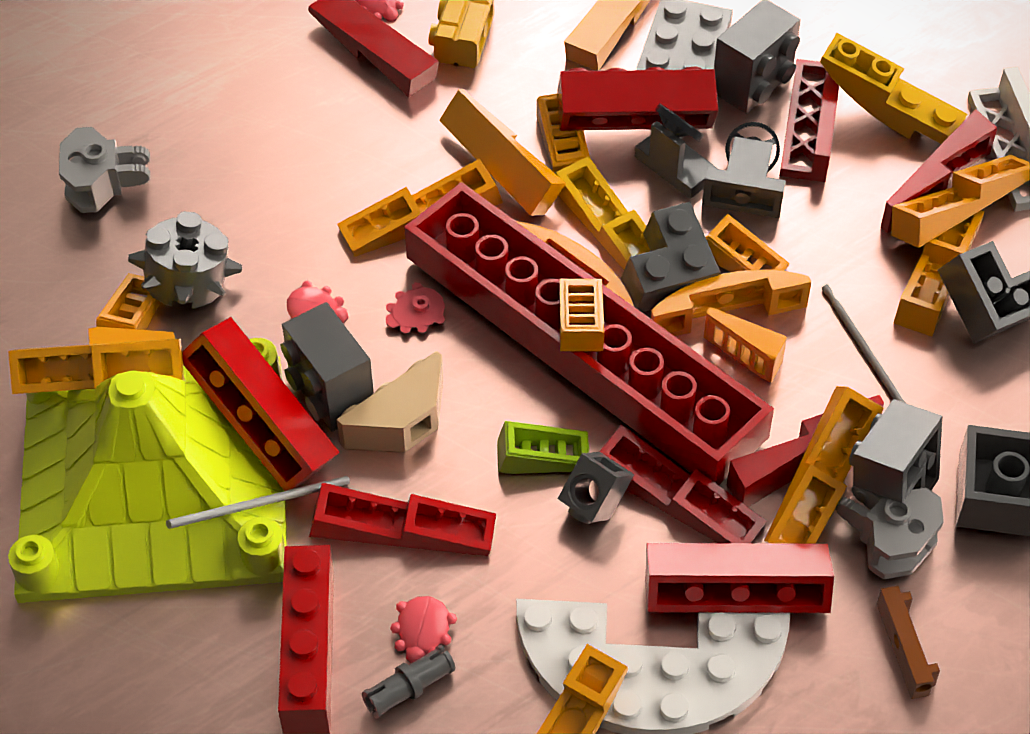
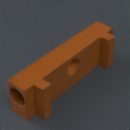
[877,585,940,699]

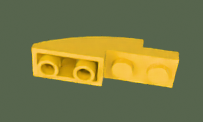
[820,32,968,144]

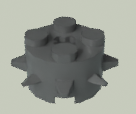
[128,211,242,308]

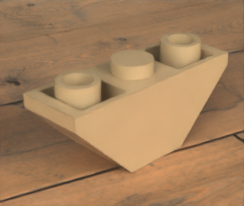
[337,351,443,452]

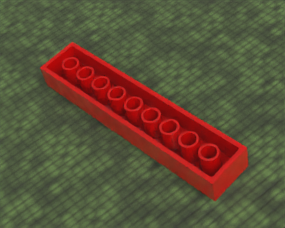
[404,182,774,485]

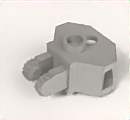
[59,127,150,213]
[835,486,944,579]

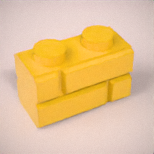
[428,0,495,68]

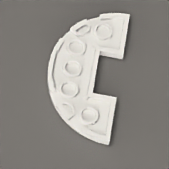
[516,599,790,734]

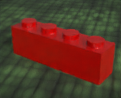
[557,66,719,131]
[182,317,340,491]
[645,543,834,613]
[278,545,334,734]

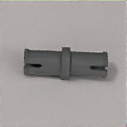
[362,645,456,718]

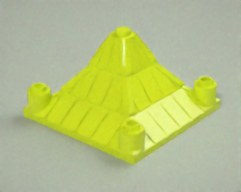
[8,338,287,603]

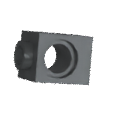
[557,452,634,524]

